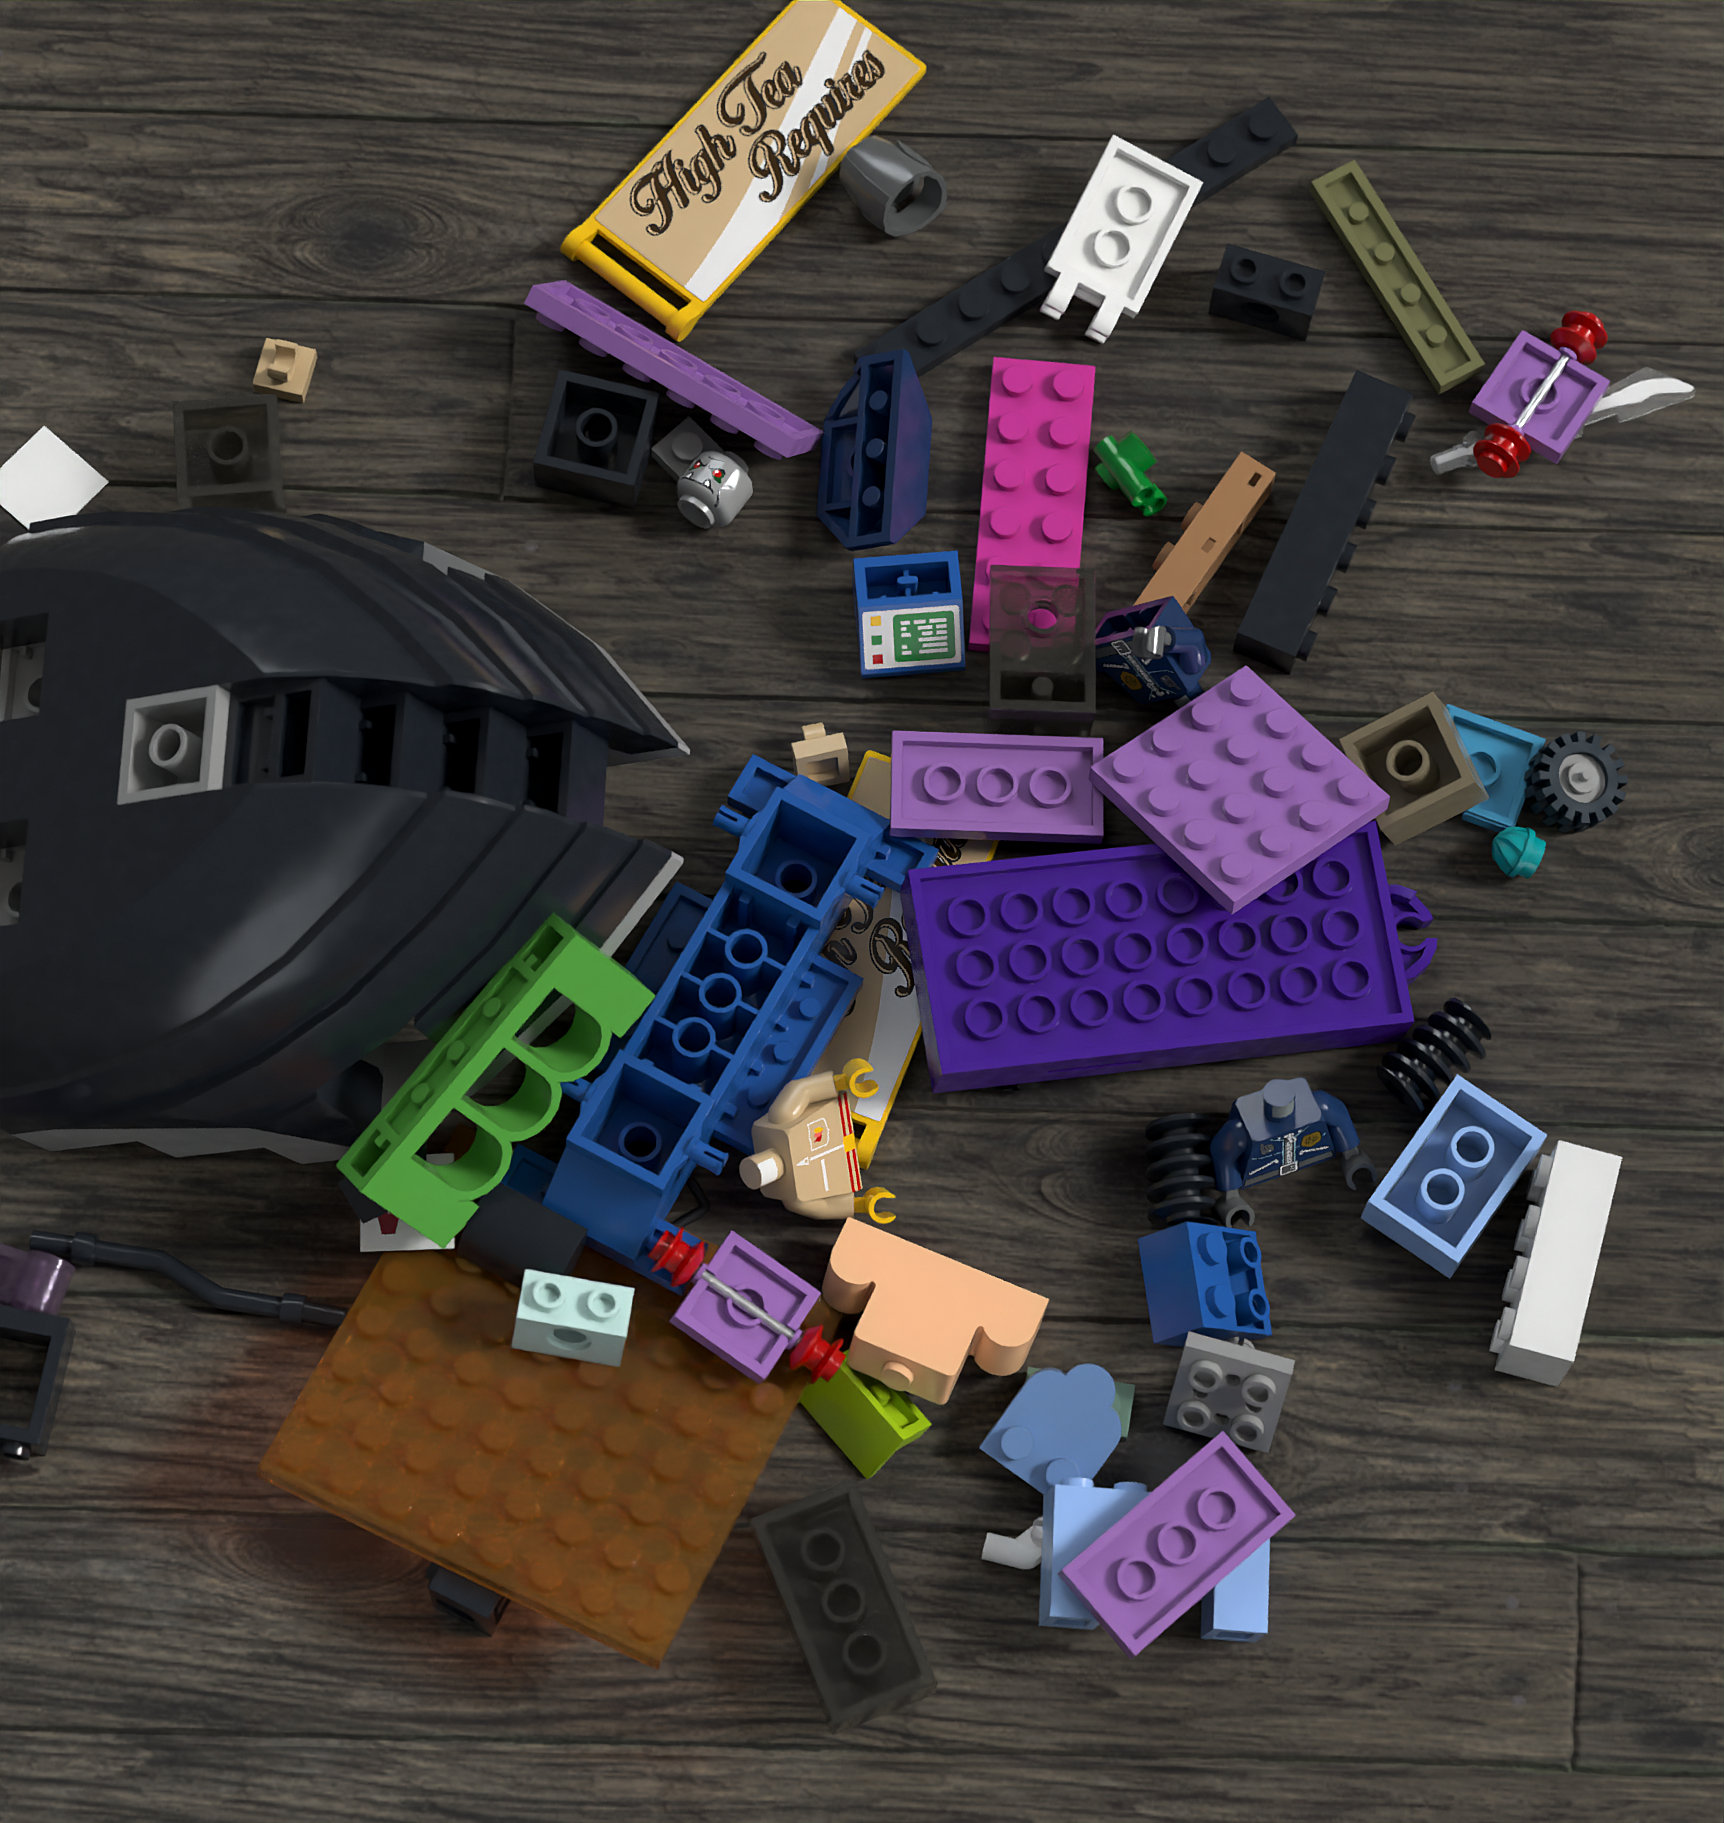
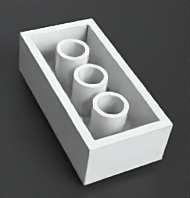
[1489,1140,1622,1387]

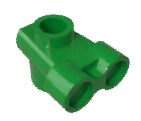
[1094,430,1167,517]

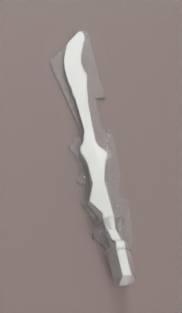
[1430,367,1695,475]

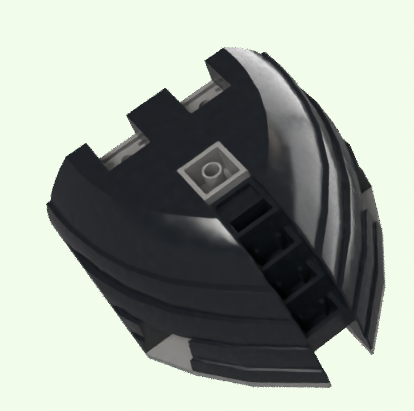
[0,506,690,1164]

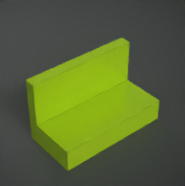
[797,1349,932,1479]

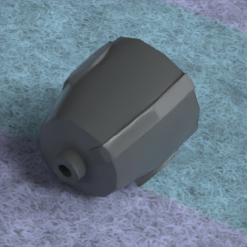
[840,135,947,237]

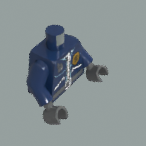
[1046,596,1211,709]
[1210,1077,1377,1228]

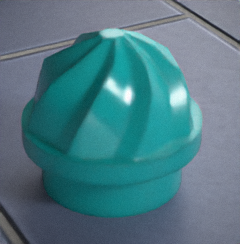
[1492,827,1546,879]

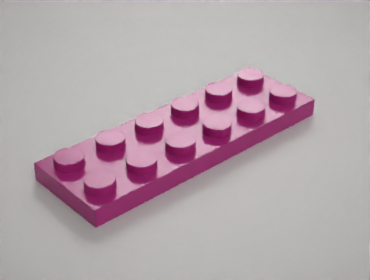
[968,357,1096,657]

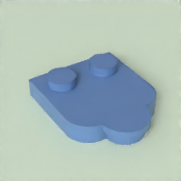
[979,1363,1122,1494]

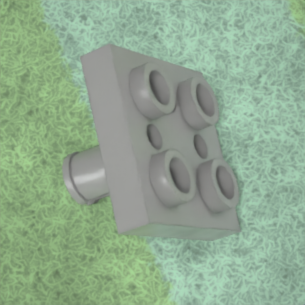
[1163,1332,1295,1453]

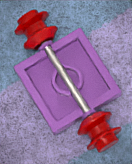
[1468,311,1610,478]
[648,1227,846,1385]

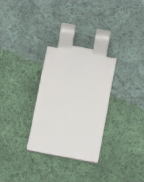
[1040,135,1203,344]

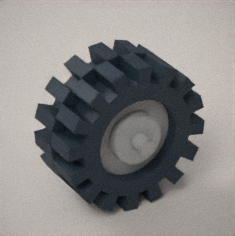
[1524,731,1628,833]

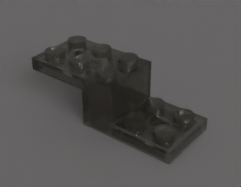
[983,565,1096,738]

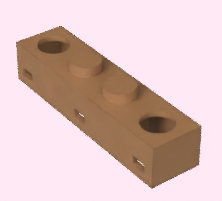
[1133,451,1276,614]

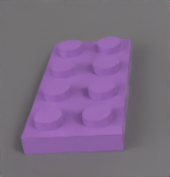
[890,731,1103,844]
[1058,1431,1296,1660]

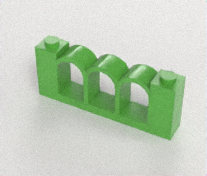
[336,913,656,1249]

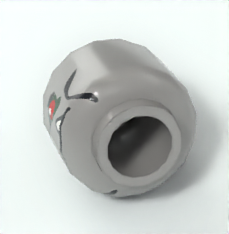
[676,451,753,529]

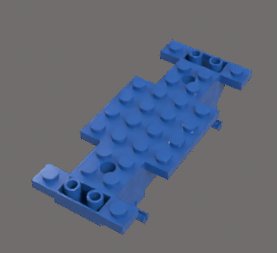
[500,754,939,1296]

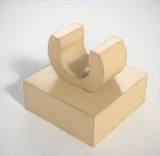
[252,338,317,404]
[791,722,850,787]

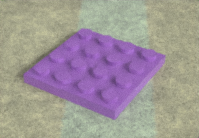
[1089,666,1390,915]

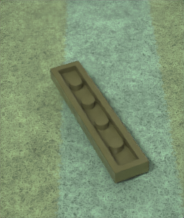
[1309,160,1485,394]

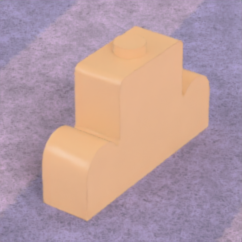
[822,1217,1049,1405]

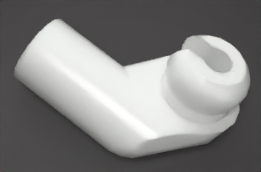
[981,1516,1043,1569]

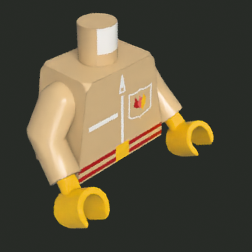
[739,1058,896,1224]

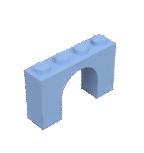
[1039,1477,1270,1643]

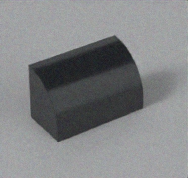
[456,1183,588,1289]

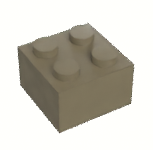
[1339,692,1490,846]

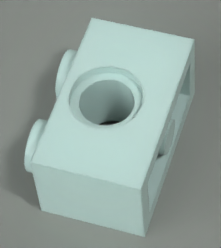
[511,1269,634,1367]

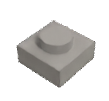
[651,417,724,482]

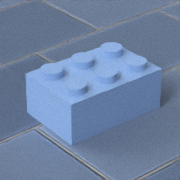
[1361,1074,1547,1279]

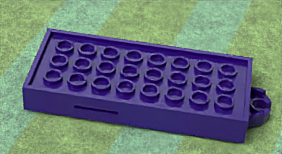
[899,821,1437,1093]

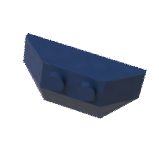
[817,348,932,552]

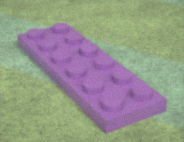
[524,280,824,460]

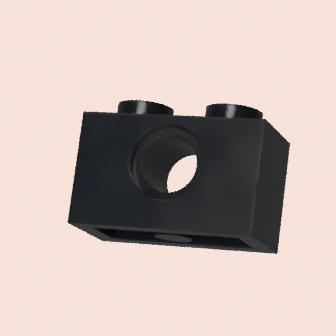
[1208,243,1326,341]
[425,1539,518,1637]

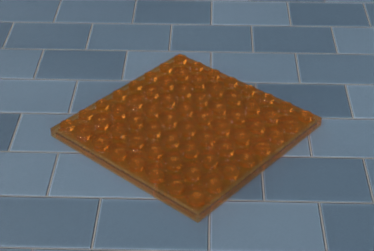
[257,1123,845,1670]

